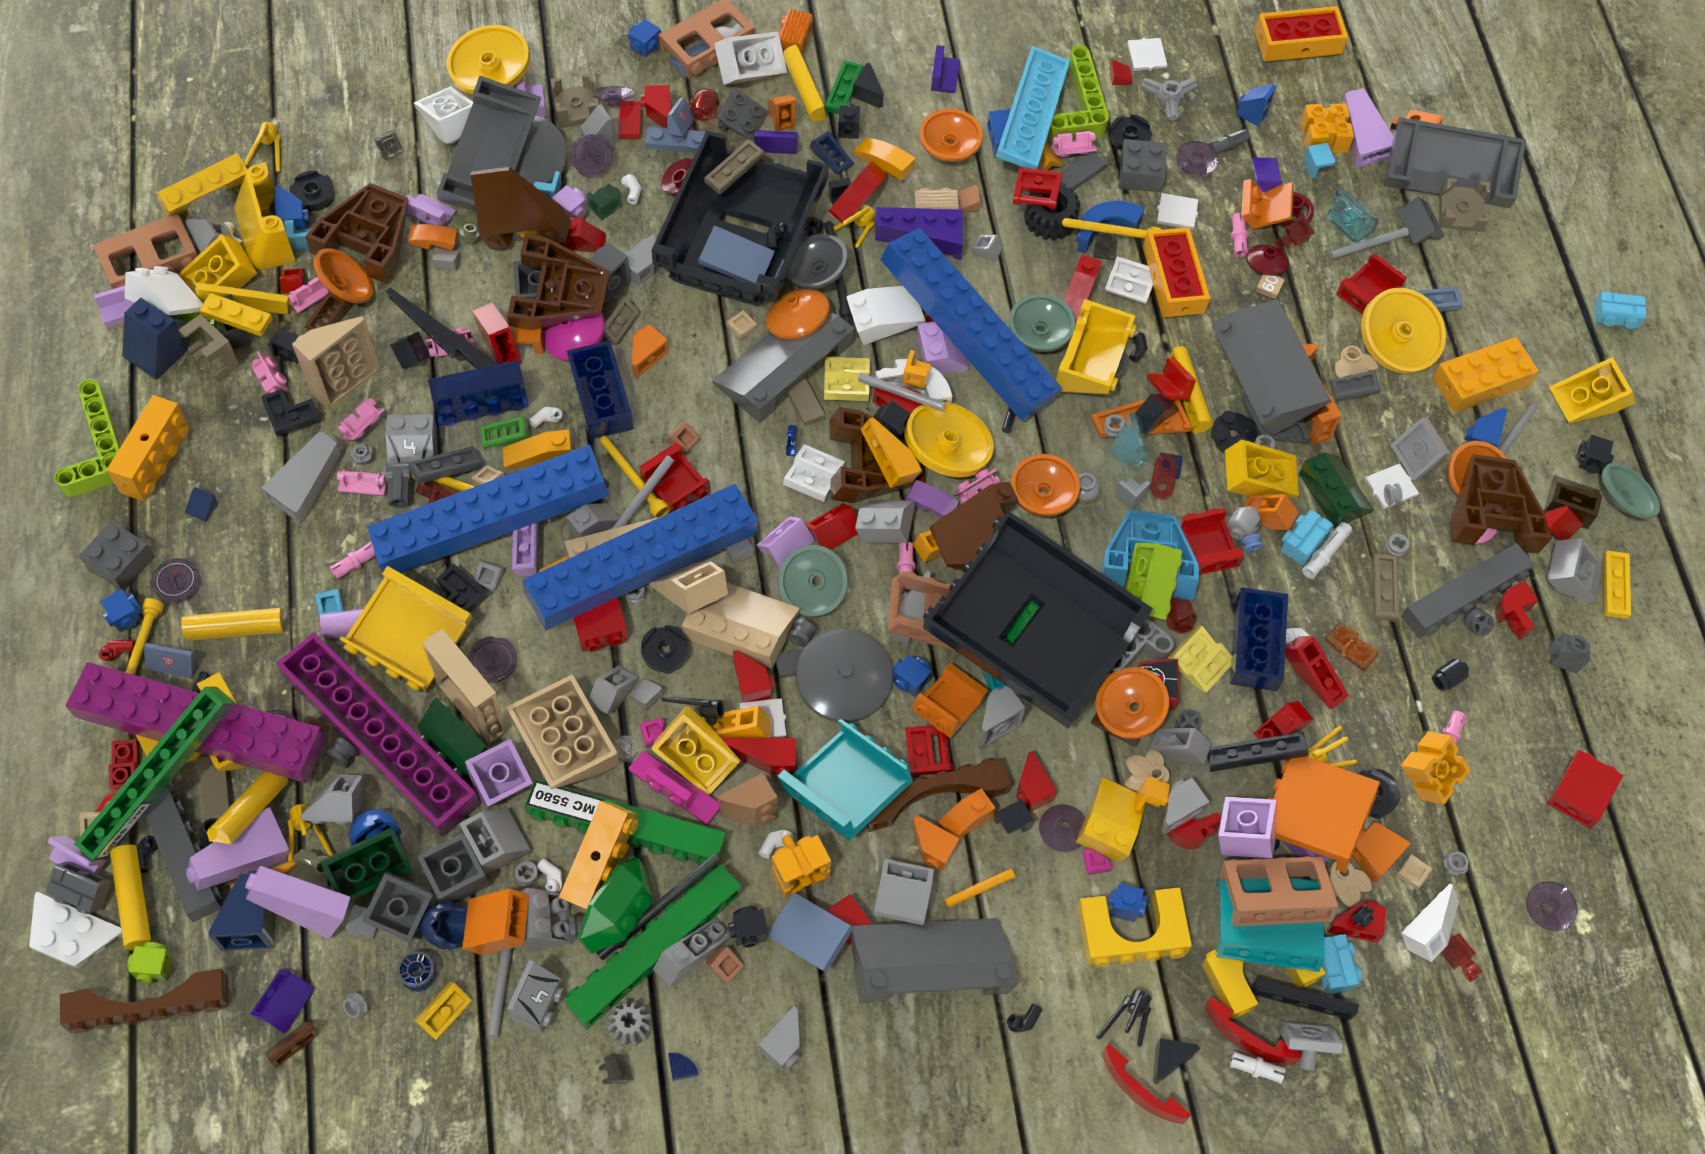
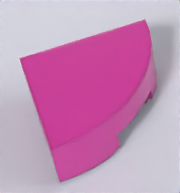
[640,717,664,748]
[1082,849,1113,875]

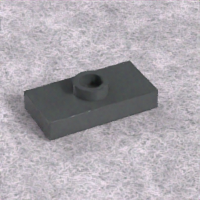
[1330,370,1380,402]

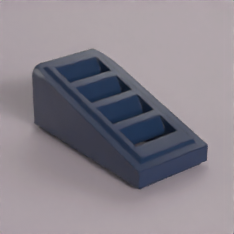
[809,131,854,175]

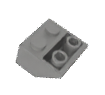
[301,774,364,825]
[459,808,531,875]
[873,858,934,925]
[518,888,572,950]

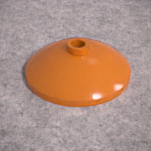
[919,109,983,162]
[313,248,373,303]
[766,289,830,339]
[1447,441,1507,496]
[1011,454,1080,517]
[1096,667,1170,739]

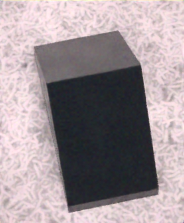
[853,62,884,108]
[1130,394,1179,435]
[1153,1038,1201,1085]

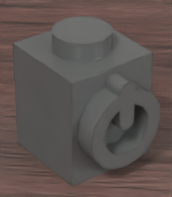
[1549,633,1590,674]

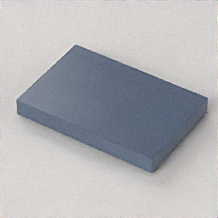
[698,225,775,285]
[767,892,854,973]

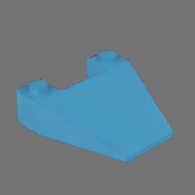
[1100,509,1199,600]

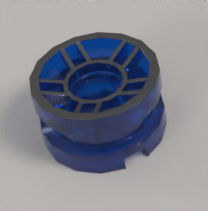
[397,951,437,992]

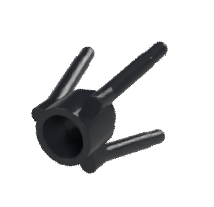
[661,697,725,725]
[1096,989,1152,1047]

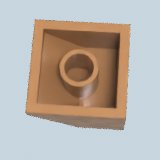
[718,772,778,826]

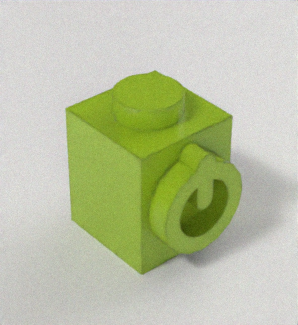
[127,942,173,984]

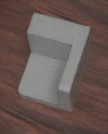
[1115,478,1151,510]

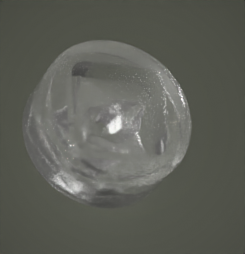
[613,736,638,762]

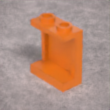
[1308,379,1342,446]
[912,663,988,738]

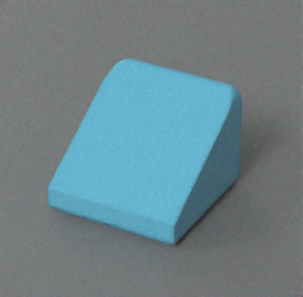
[314,588,344,617]

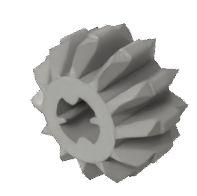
[607,1001,652,1046]

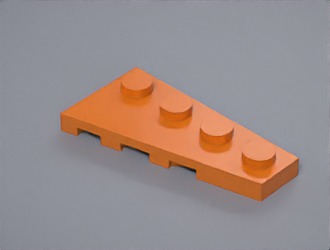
[1091,399,1192,438]

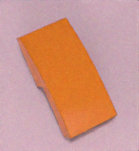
[407,224,457,251]

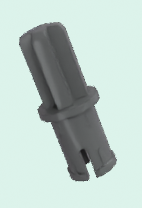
[1208,129,1250,156]

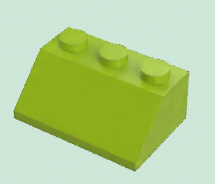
[1125,543,1182,620]

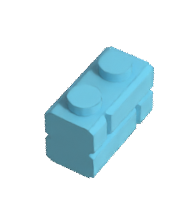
[1594,291,1646,329]
[1281,510,1333,566]
[1321,934,1362,995]

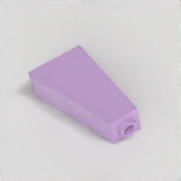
[1342,88,1394,168]
[186,807,289,891]
[245,866,350,939]

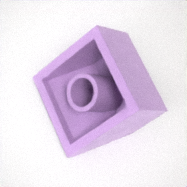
[916,322,969,373]
[465,739,533,807]
[1218,797,1277,859]

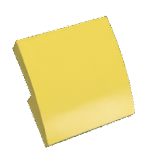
[824,357,870,401]
[1168,626,1235,693]

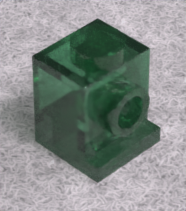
[587,184,622,220]

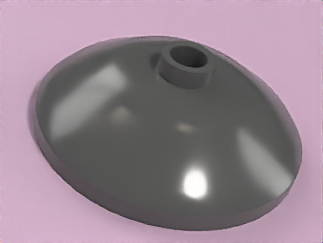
[787,234,848,289]

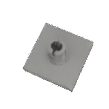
[1391,417,1450,481]
[1279,1021,1343,1070]

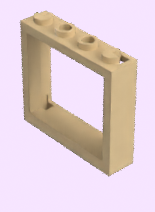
[422,629,508,746]

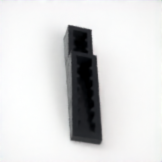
[386,287,504,384]

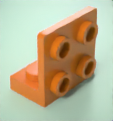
[1241,179,1294,230]

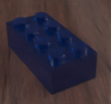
[566,341,634,440]
[428,360,529,426]
[1230,587,1288,691]

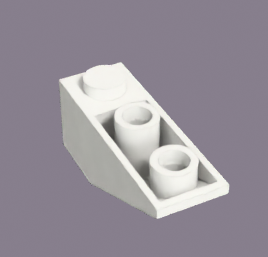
[1401,884,1459,962]

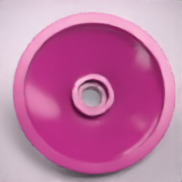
[543,313,605,361]

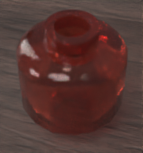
[689,88,720,121]
[1165,597,1197,634]

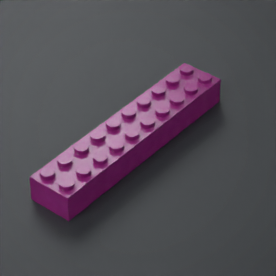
[276,632,480,837]
[65,662,326,783]

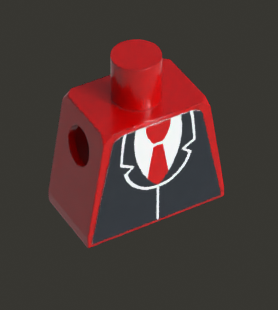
[1138,658,1179,710]

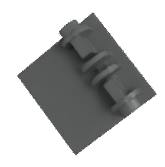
[716,87,768,141]

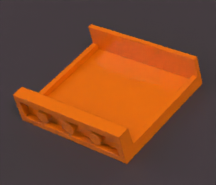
[1268,756,1380,873]

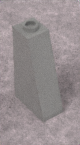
[261,431,341,524]

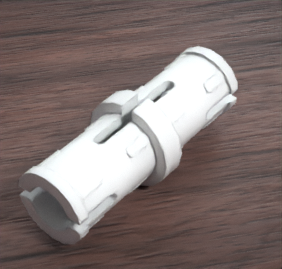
[1230,1051,1285,1084]

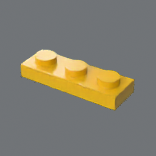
[199,293,273,337]
[1603,550,1631,619]

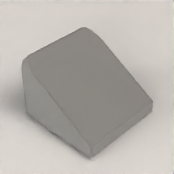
[972,235,1003,261]
[432,249,460,271]
[725,538,754,564]
[473,560,506,591]
[629,679,663,711]
[346,904,377,939]

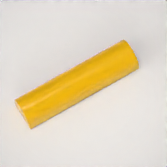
[783,45,826,122]
[1169,346,1213,434]
[181,608,284,641]
[207,771,288,844]
[110,845,151,950]

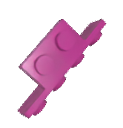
[629,751,719,825]

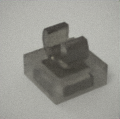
[374,130,404,160]
[1093,233,1117,260]
[599,1054,633,1084]

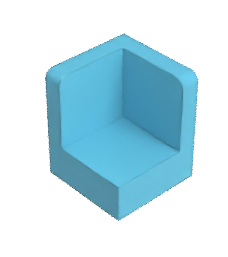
[1303,143,1335,178]
[534,171,562,199]
[284,220,310,251]

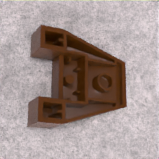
[470,167,571,249]
[305,183,409,284]
[507,234,610,330]
[829,407,926,503]
[1450,454,1552,554]
[929,482,1019,569]

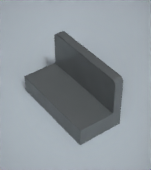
[1398,196,1445,245]

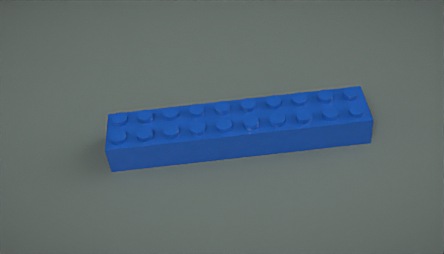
[880,227,1063,422]
[367,445,609,573]
[523,484,758,631]

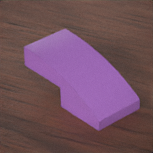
[905,480,959,518]

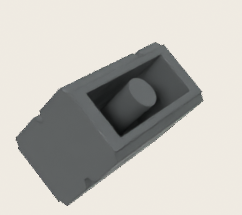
[46,861,112,914]

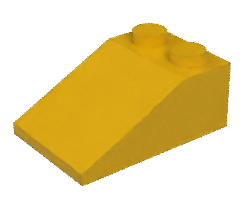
[178,234,257,303]
[1549,357,1635,424]
[1225,440,1299,498]
[652,705,740,795]
[1076,777,1146,863]

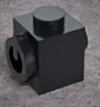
[838,103,860,139]
[873,400,910,437]
[1576,434,1614,475]
[728,906,768,948]

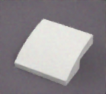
[1105,256,1153,304]
[783,444,845,502]

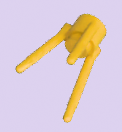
[244,122,281,172]
[824,205,876,248]
[1307,726,1357,768]
[287,804,334,862]

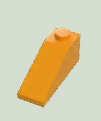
[860,417,922,488]
[503,430,572,469]
[702,705,772,739]

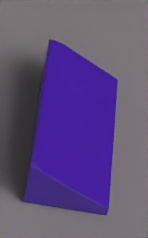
[1252,157,1282,192]

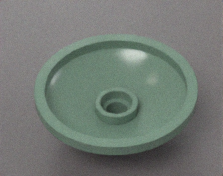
[1009,294,1075,352]
[1602,463,1660,519]
[779,545,849,616]

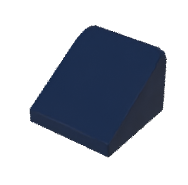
[185,487,218,521]

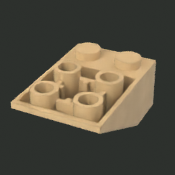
[649,561,728,614]

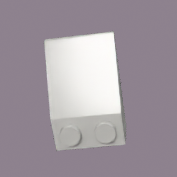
[714,32,787,85]
[414,86,473,144]
[125,266,203,315]
[846,286,926,345]

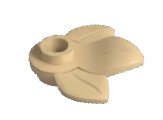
[1335,346,1378,378]
[1124,749,1170,791]
[1329,860,1372,909]

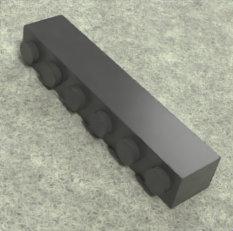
[1401,543,1534,638]
[144,780,222,922]

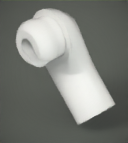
[621,174,642,205]
[528,407,563,428]
[758,830,793,859]
[537,859,563,893]

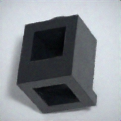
[268,328,299,364]

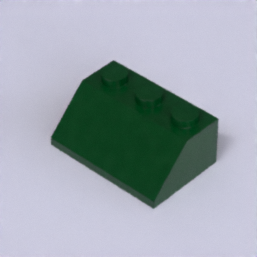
[1299,452,1374,528]
[417,697,488,784]
[320,827,413,902]

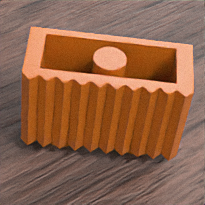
[777,9,813,55]

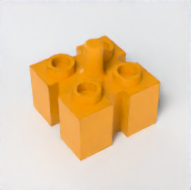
[1300,103,1354,153]
[1401,731,1471,805]
[772,834,831,899]

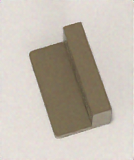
[602,296,639,345]

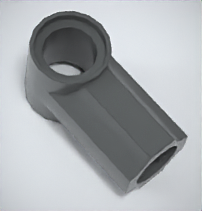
[386,462,412,508]

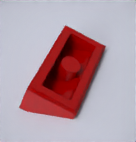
[1545,506,1583,540]

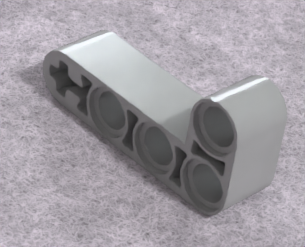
[1094,619,1174,697]

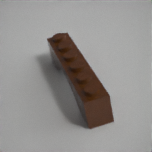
[866,758,1011,833]
[60,969,228,1034]

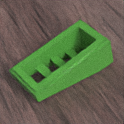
[480,416,531,448]

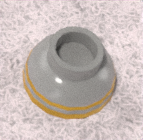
[1076,473,1100,504]

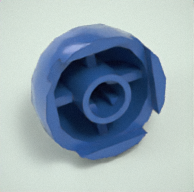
[348,809,402,846]

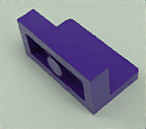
[931,45,960,93]
[754,130,798,154]
[250,969,314,1033]

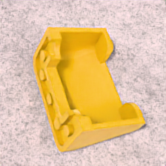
[235,162,296,270]
[1056,299,1137,394]

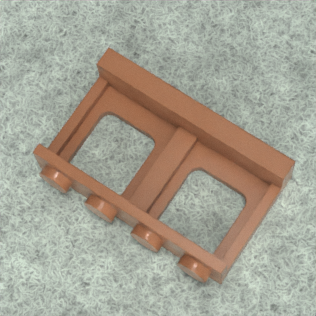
[659,0,755,79]
[93,213,198,289]
[887,571,956,652]
[1219,856,1339,926]

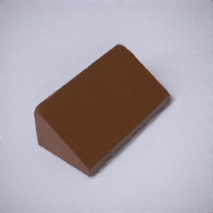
[265,1020,319,1068]

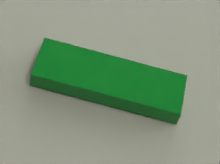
[825,60,864,115]

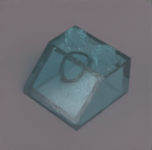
[1326,189,1379,244]
[1108,412,1149,468]

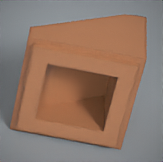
[957,185,980,212]
[665,422,700,454]
[705,946,745,984]

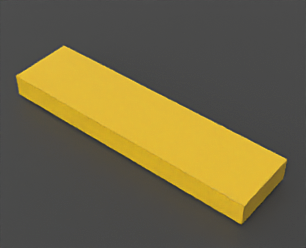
[195,282,289,315]

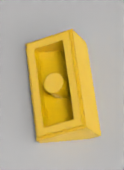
[414,981,473,1040]

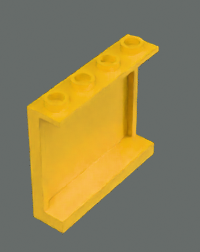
[340,566,473,692]

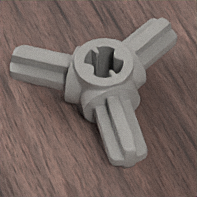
[1141,78,1198,122]

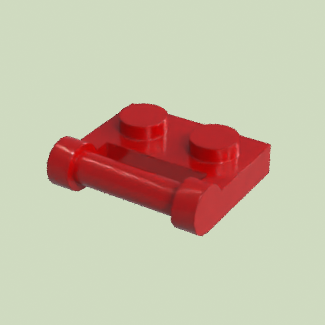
[1013,168,1062,210]
[905,725,954,776]

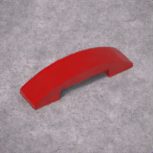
[828,162,888,224]
[1204,997,1303,1065]
[1102,1043,1192,1124]

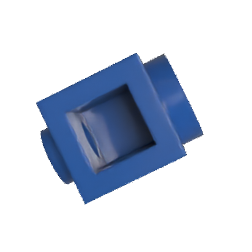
[627,19,661,57]
[100,589,143,632]
[892,655,932,698]
[1108,883,1147,922]

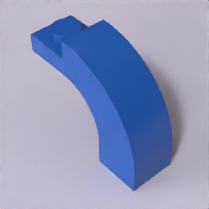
[1076,201,1145,254]

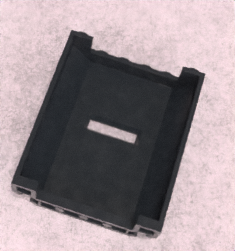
[651,130,829,306]
[923,511,1153,729]

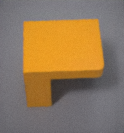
[903,350,931,389]
[1135,775,1170,812]

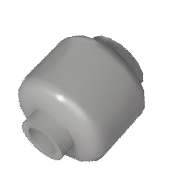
[1227,506,1262,541]

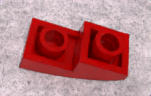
[109,739,139,790]

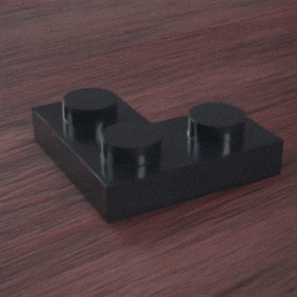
[261,389,321,437]
[436,563,488,613]

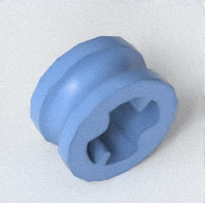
[1241,533,1264,553]

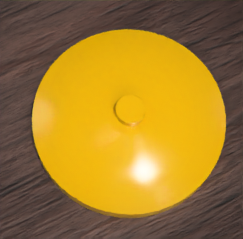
[447,25,531,95]
[1361,288,1446,374]
[904,402,994,477]

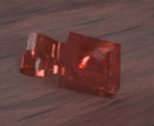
[1275,215,1314,249]
[416,482,458,504]
[1440,933,1482,982]

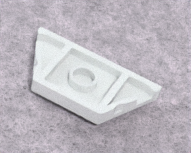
[29,892,122,969]

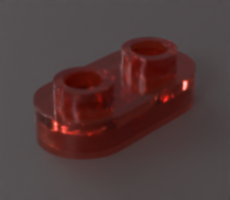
[1151,454,1177,500]

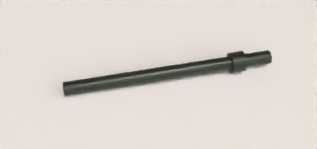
[824,221,853,327]
[596,853,722,960]

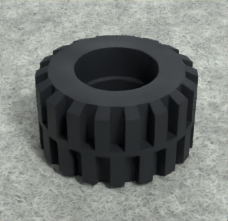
[1024,183,1080,241]

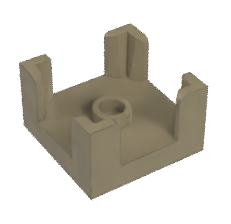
[551,73,599,128]
[1439,178,1490,232]
[179,314,239,382]

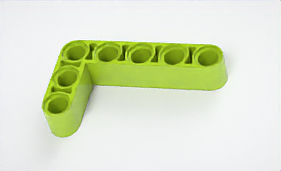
[1047,45,1109,141]
[54,379,121,497]

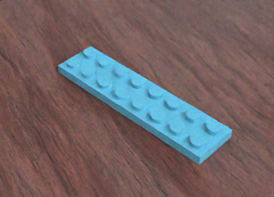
[995,46,1070,169]

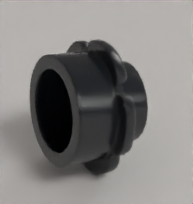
[1350,904,1374,928]

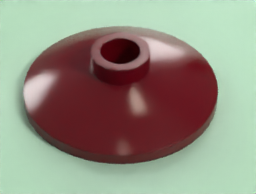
[661,158,693,195]
[1246,245,1289,276]

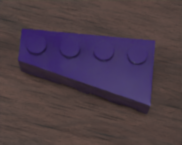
[875,207,963,260]

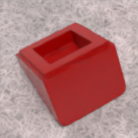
[1109,60,1133,85]
[279,268,305,294]

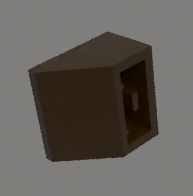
[1544,475,1602,529]

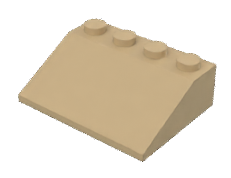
[292,316,381,410]
[682,583,800,670]
[506,674,619,789]

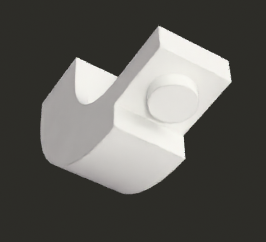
[875,359,952,403]

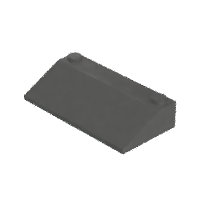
[437,75,541,210]
[1384,117,1526,208]
[1212,299,1332,436]
[712,312,854,423]
[850,918,1017,1003]

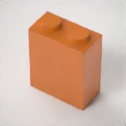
[462,888,529,955]

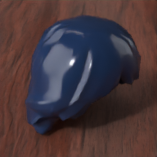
[420,901,467,951]

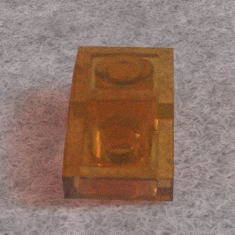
[1325,622,1379,672]

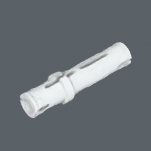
[1302,522,1353,579]

